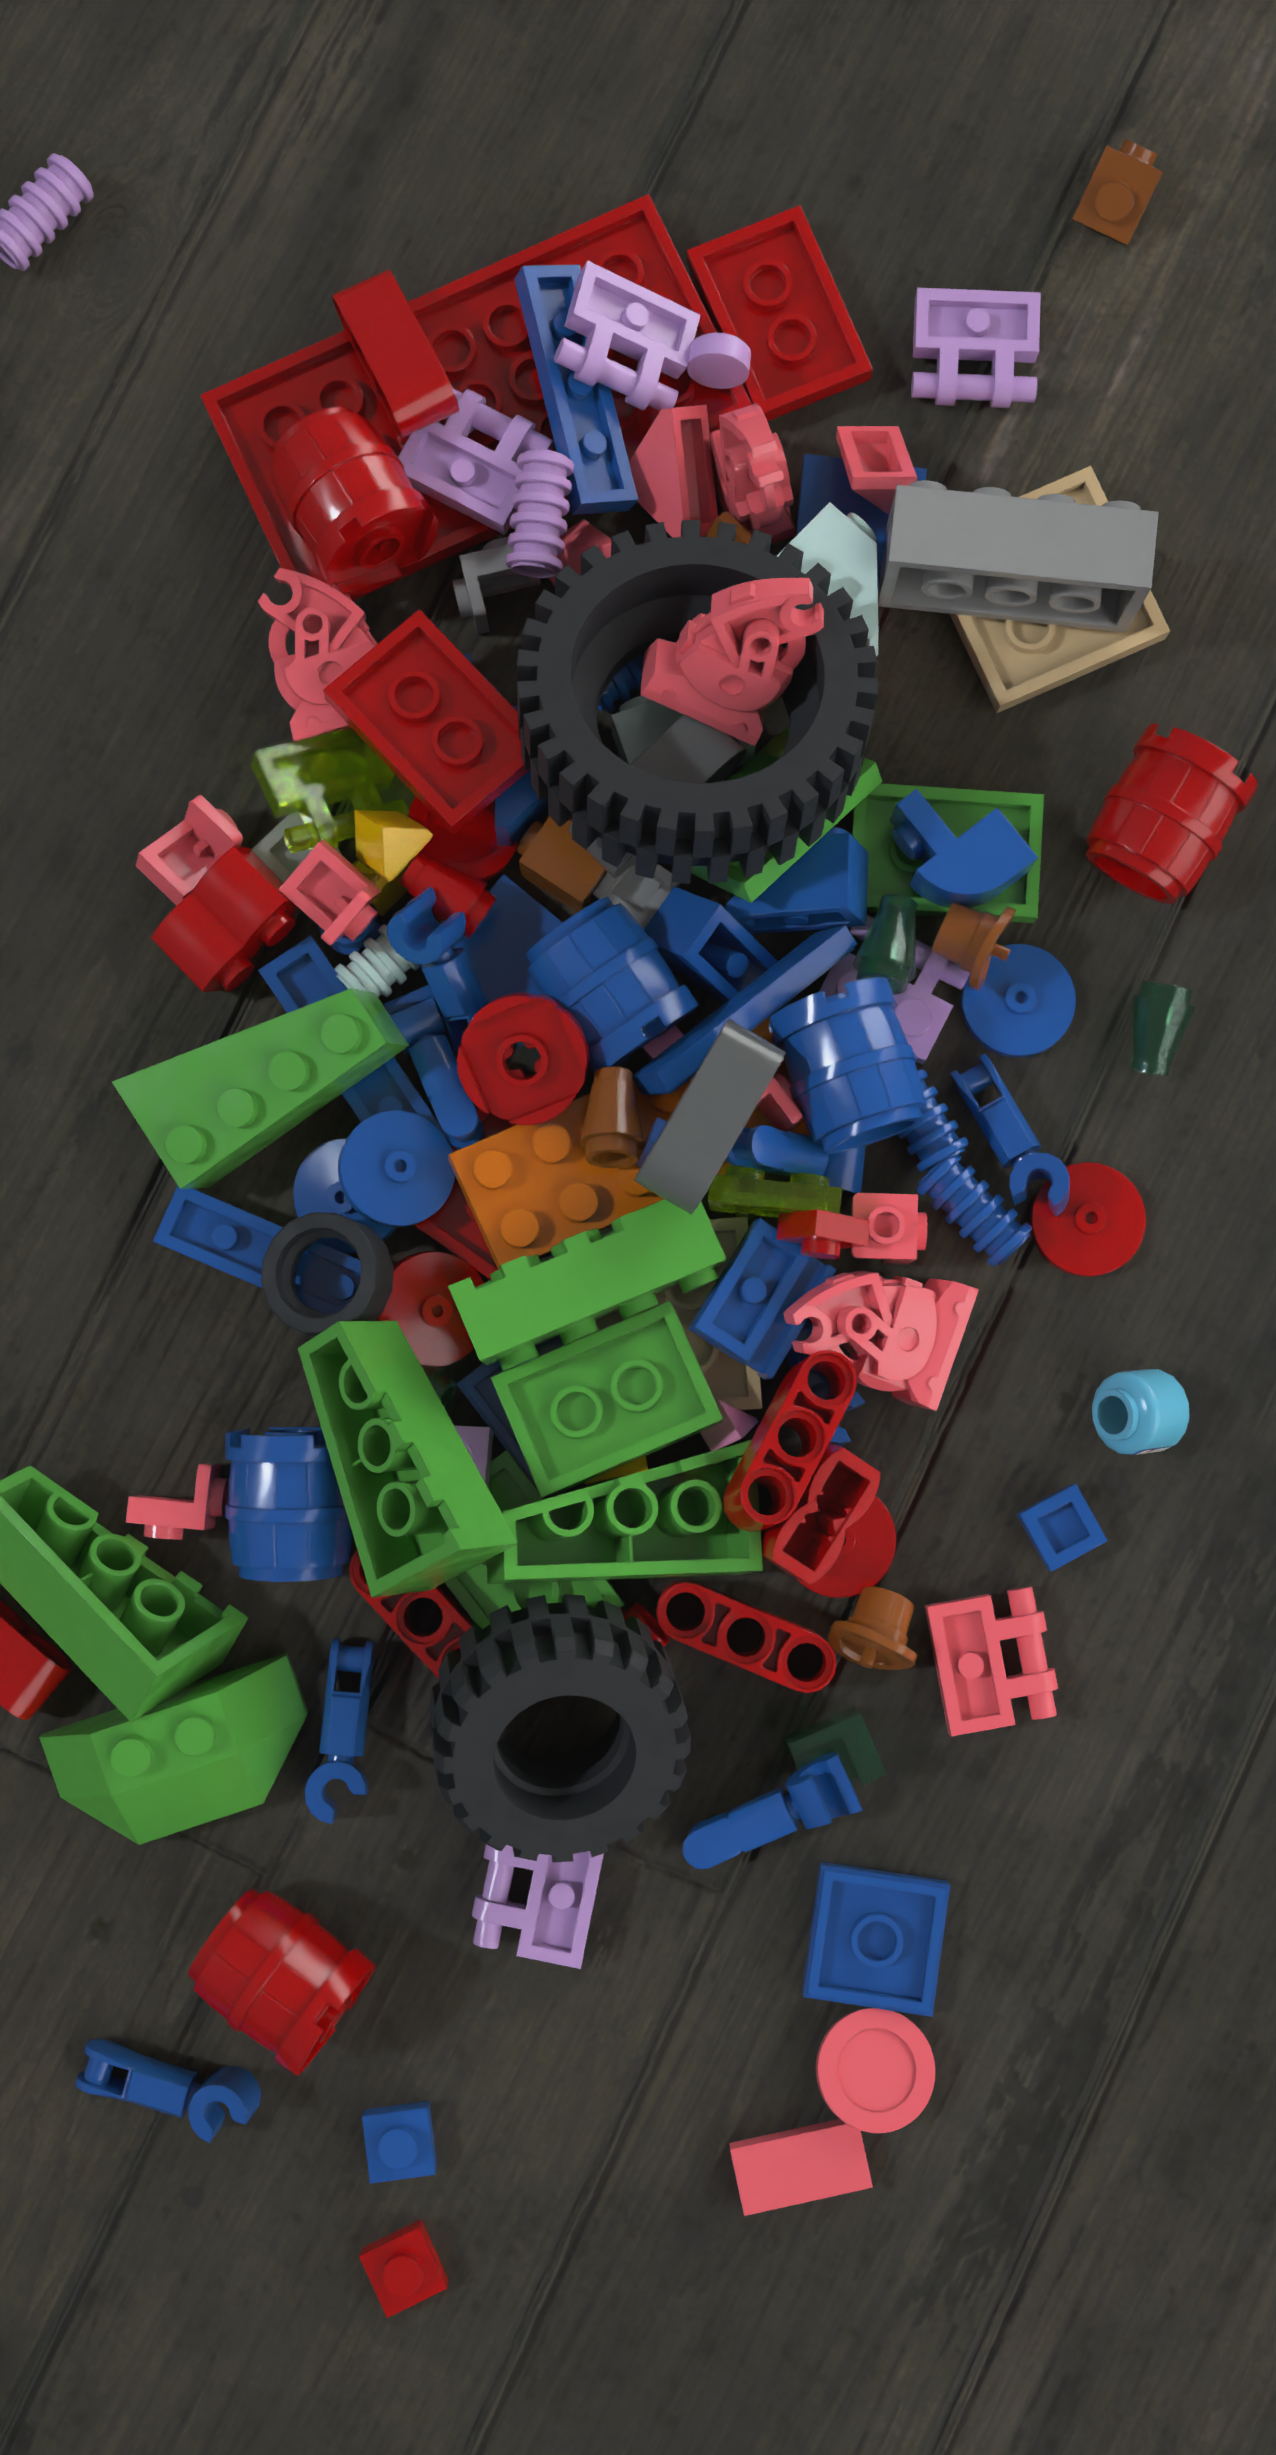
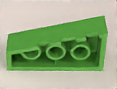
[112,988,409,1189]
[448,1199,726,1372]
[298,1321,518,1598]
[486,1440,763,1584]
[0,1466,249,1723]

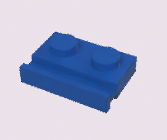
[688,1218,837,1380]

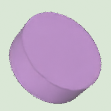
[687,333,751,389]

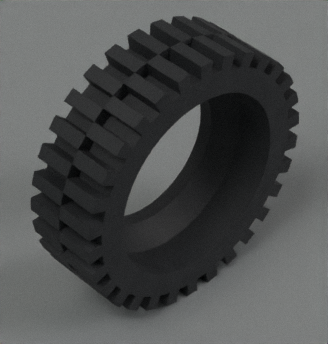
[517,520,878,884]

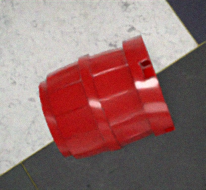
[271,407,439,595]
[1086,723,1258,904]
[188,1888,377,2076]

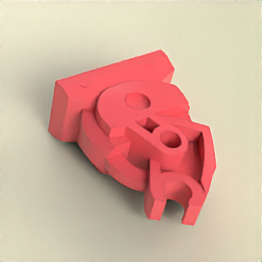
[710,403,795,544]
[258,568,377,748]
[640,578,824,746]
[783,1271,979,1411]

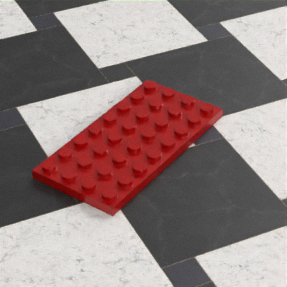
[200,194,752,601]

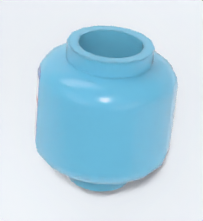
[1092,1369,1189,1455]

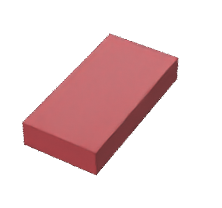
[729,2119,873,2216]

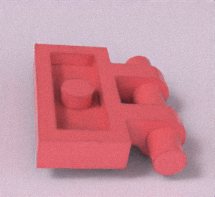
[924,1586,1058,1737]

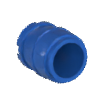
[525,896,699,1074]
[768,977,926,1154]
[225,1427,353,1582]

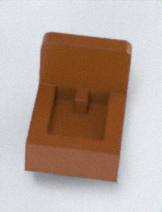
[1073,139,1164,245]

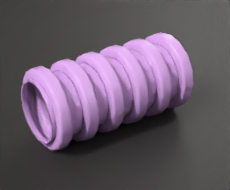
[0,153,94,271]
[505,449,574,578]

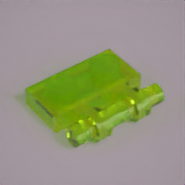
[251,728,408,853]
[708,1167,842,1220]

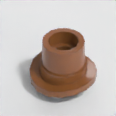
[931,902,1016,991]
[828,1587,917,1670]

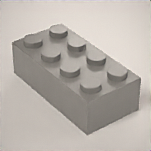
[878,480,1159,632]

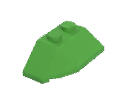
[39,1652,308,1845]

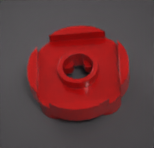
[457,992,589,1126]

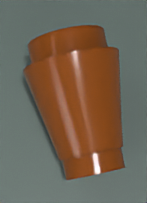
[579,1067,645,1168]

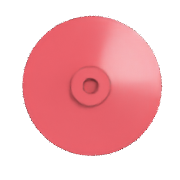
[816,2008,935,2133]

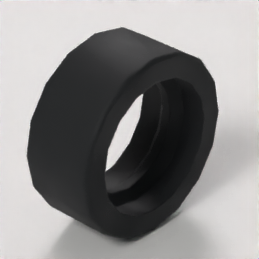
[261,1212,394,1336]

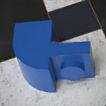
[890,789,1038,908]

